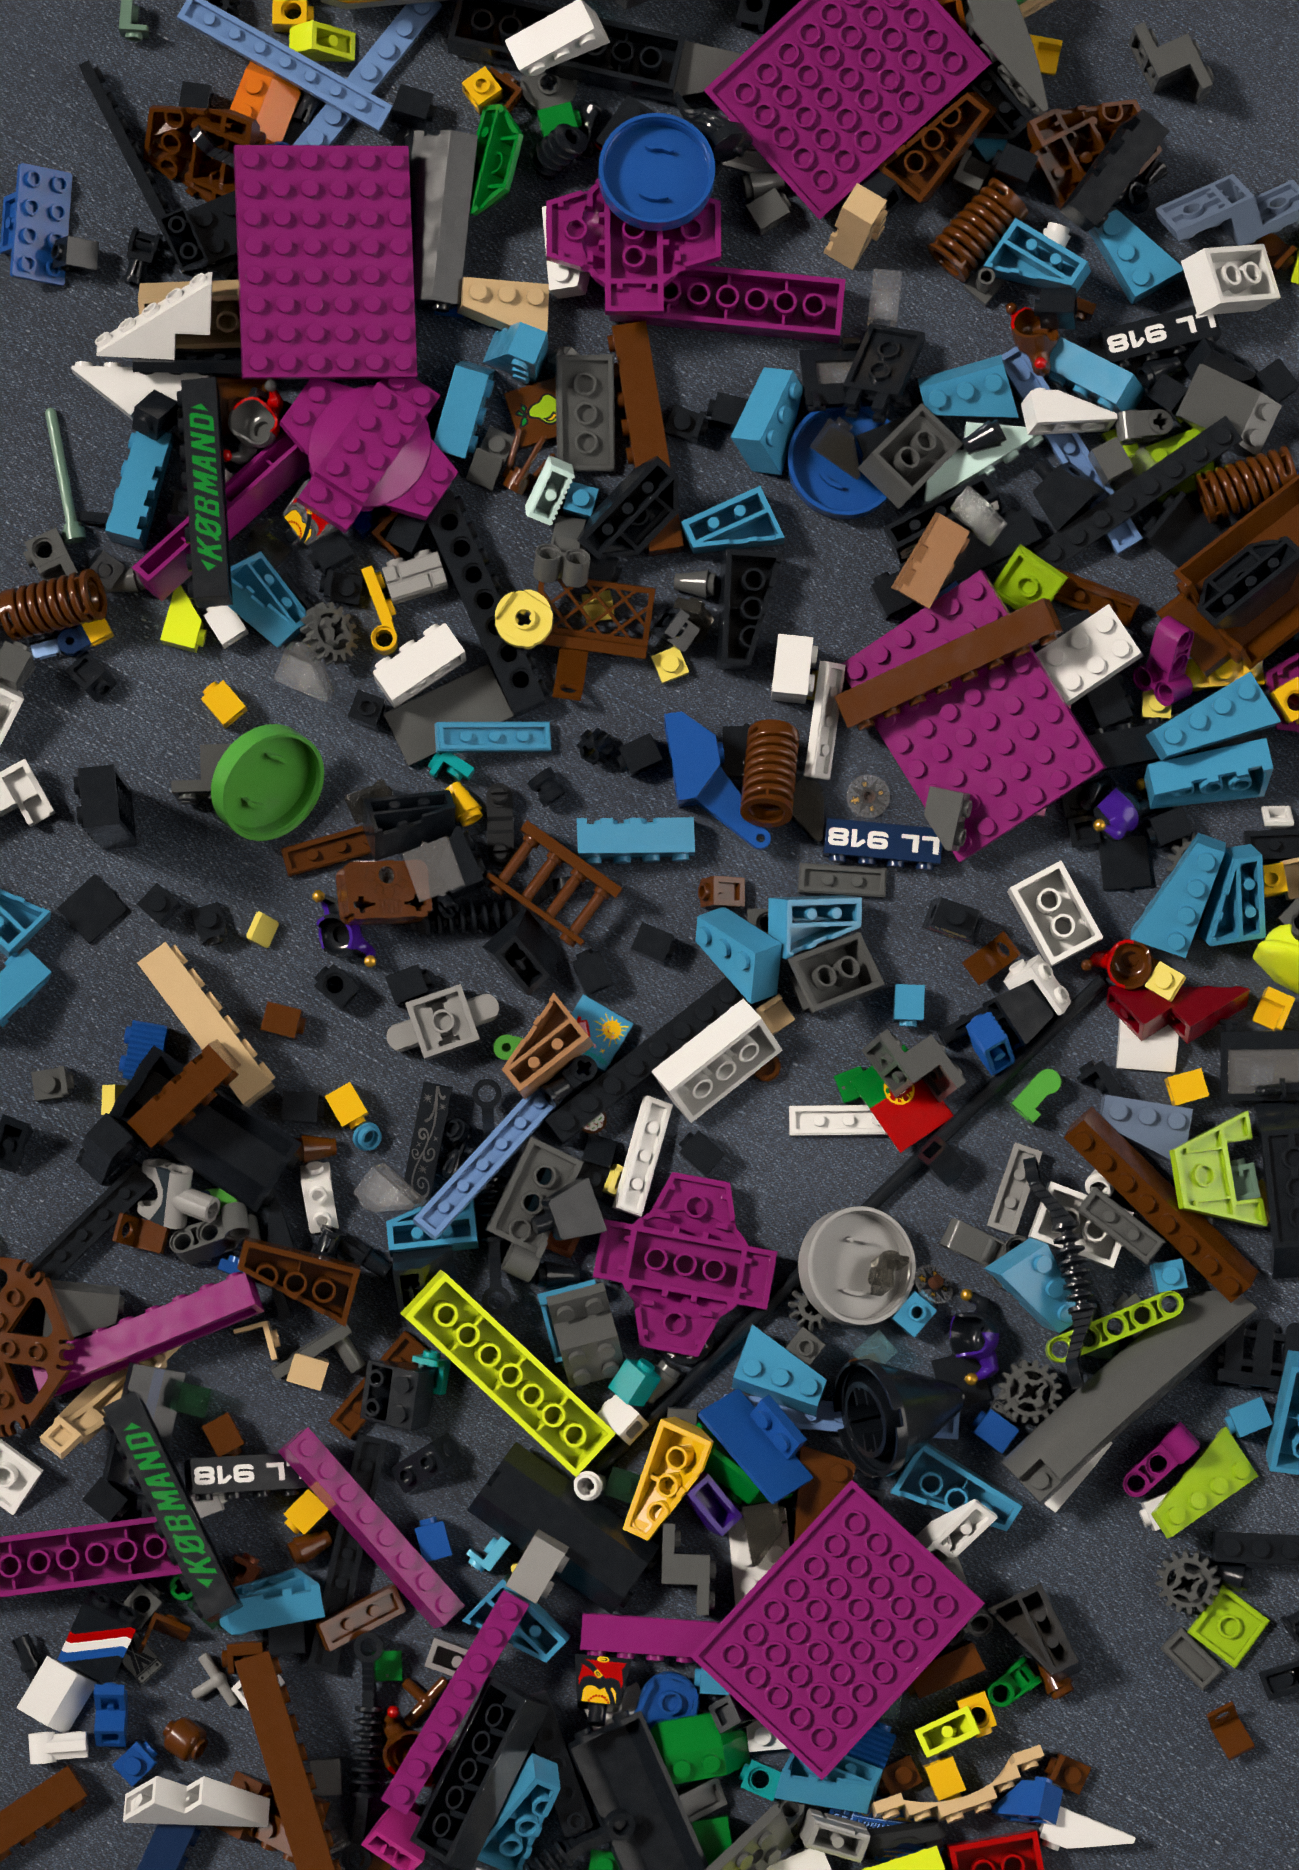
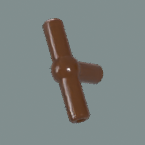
[402,1676,449,1727]

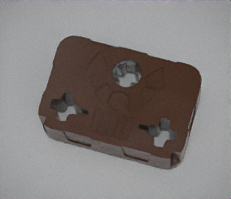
[336,859,432,926]

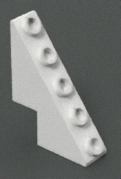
[95,272,212,360]
[71,361,213,420]
[123,1776,270,1827]

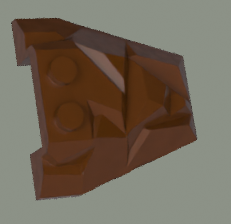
[1027,99,1162,209]
[143,105,266,202]

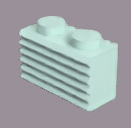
[525,455,575,526]

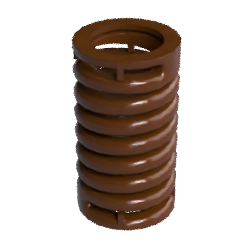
[927,178,1029,282]
[1194,445,1297,524]
[0,569,107,641]
[740,719,800,828]

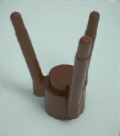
[502,427,556,496]

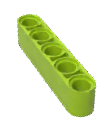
[1045,1291,1184,1363]

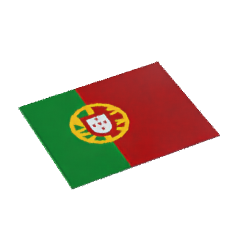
[850,1045,953,1153]

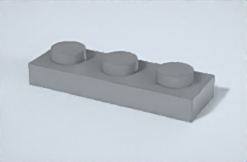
[986,1142,1043,1235]

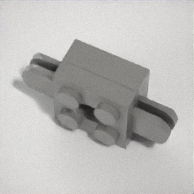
[386,984,500,1061]

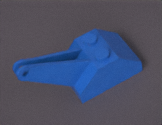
[664,711,771,850]

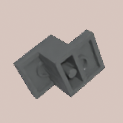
[1128,22,1214,105]
[171,744,231,805]
[861,1029,966,1103]
[546,1282,624,1388]
[661,1523,716,1615]

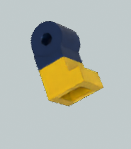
[57,618,114,657]

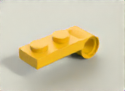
[361,566,398,655]
[1185,659,1265,692]

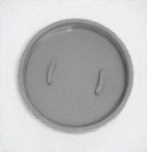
[798,1206,916,1326]

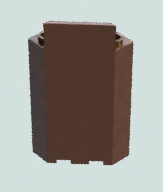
[1156,474,1299,677]

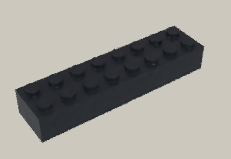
[448,0,685,103]

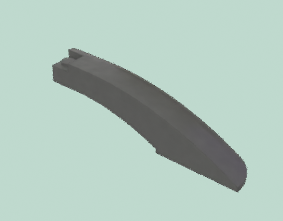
[961,0,1048,115]
[1000,1291,1258,1506]

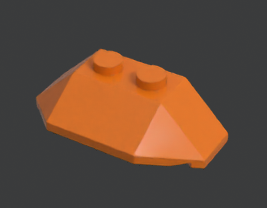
[230,61,301,144]

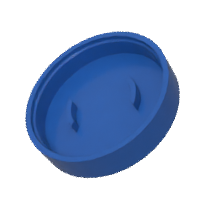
[598,113,715,231]
[787,406,890,519]

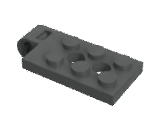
[486,1137,584,1282]
[705,1799,807,1870]

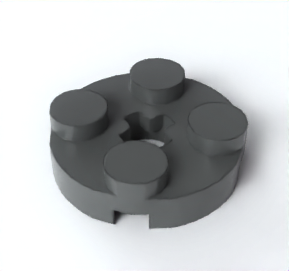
[520,73,577,112]

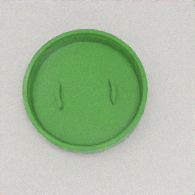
[211,724,324,841]

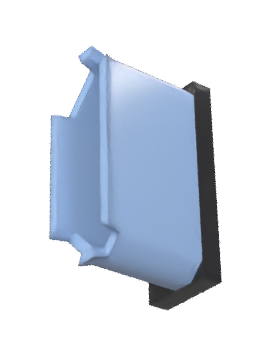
[29,636,61,660]

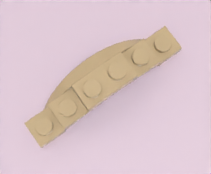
[40,1345,182,1459]
[870,1745,1044,1824]

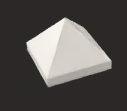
[1261,806,1294,830]

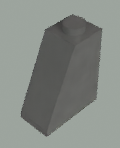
[672,41,742,105]
[41,1280,125,1340]

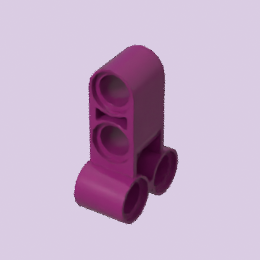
[1133,615,1194,706]
[1123,1421,1200,1497]

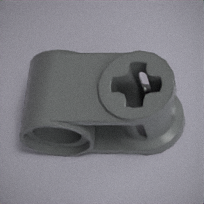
[1115,409,1173,445]

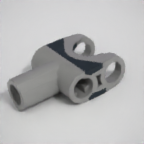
[137,1158,220,1229]

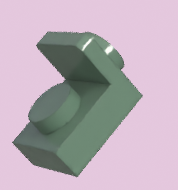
[119,0,150,42]
[1230,1158,1261,1201]

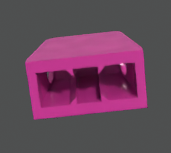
[361,1802,425,1870]

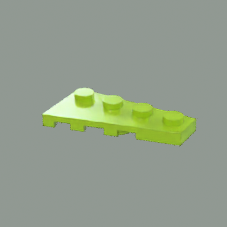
[1151,1427,1258,1539]

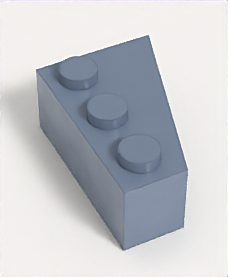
[1100,1095,1193,1163]

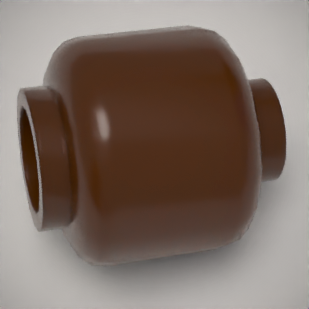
[163,1717,209,1762]

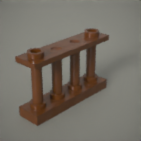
[486,820,623,948]

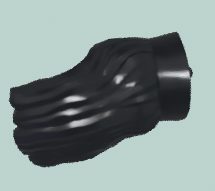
[674,91,753,162]

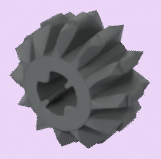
[788,1286,833,1332]

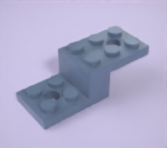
[1155,174,1299,246]

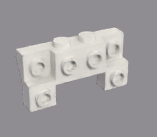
[0,759,56,827]

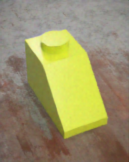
[289,20,356,62]
[160,585,207,653]
[914,1705,981,1758]

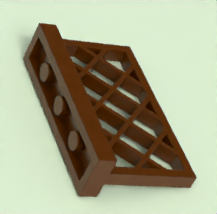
[538,578,656,659]

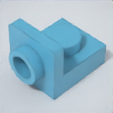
[466,1536,511,1572]

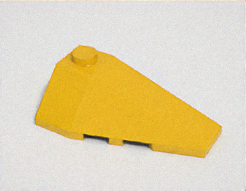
[623,1417,714,1541]

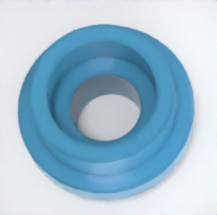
[353,1121,382,1151]

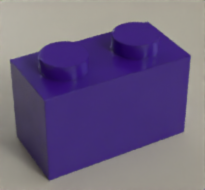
[682,1472,743,1537]

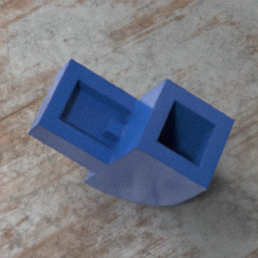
[94,1682,128,1747]

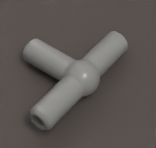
[192,1653,239,1707]

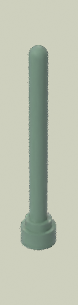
[45,408,87,544]

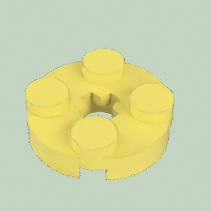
[495,590,553,649]

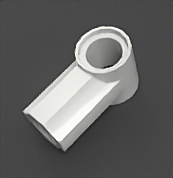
[28,1731,89,1764]

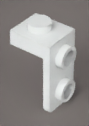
[1003,954,1071,1016]
[300,1161,339,1233]

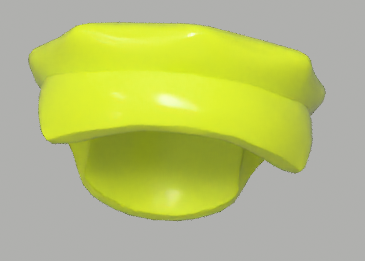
[1253,924,1299,995]

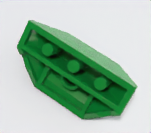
[469,104,524,216]
[696,1422,794,1505]
[650,1712,751,1784]

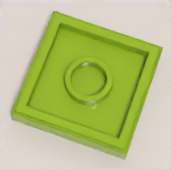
[993,544,1068,610]
[1187,1585,1270,1668]

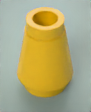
[445,782,483,827]

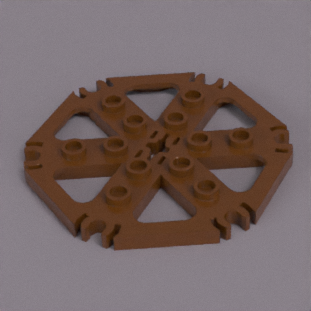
[0,1256,75,1437]

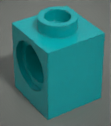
[739,1759,781,1802]

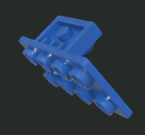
[0,163,72,286]
[698,1389,813,1504]

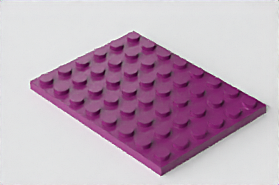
[704,0,992,220]
[234,145,417,379]
[842,570,1106,863]
[690,1479,985,1780]

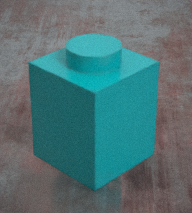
[608,1358,662,1407]

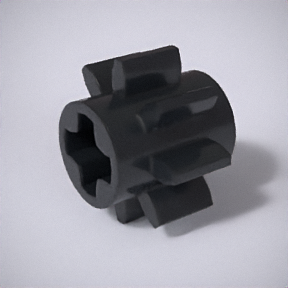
[577,727,615,765]

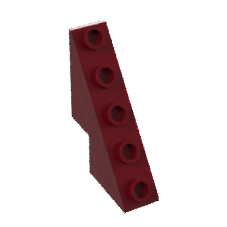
[1106,985,1250,1044]

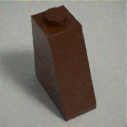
[907,1640,986,1699]

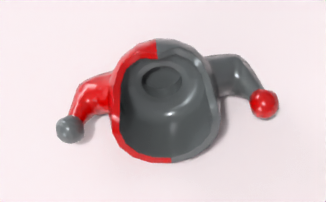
[224,380,284,465]

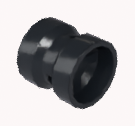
[527,767,567,808]

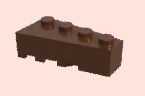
[877,92,998,203]
[127,1039,241,1148]
[237,1236,361,1327]
[793,1446,856,1543]

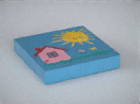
[571,994,633,1074]

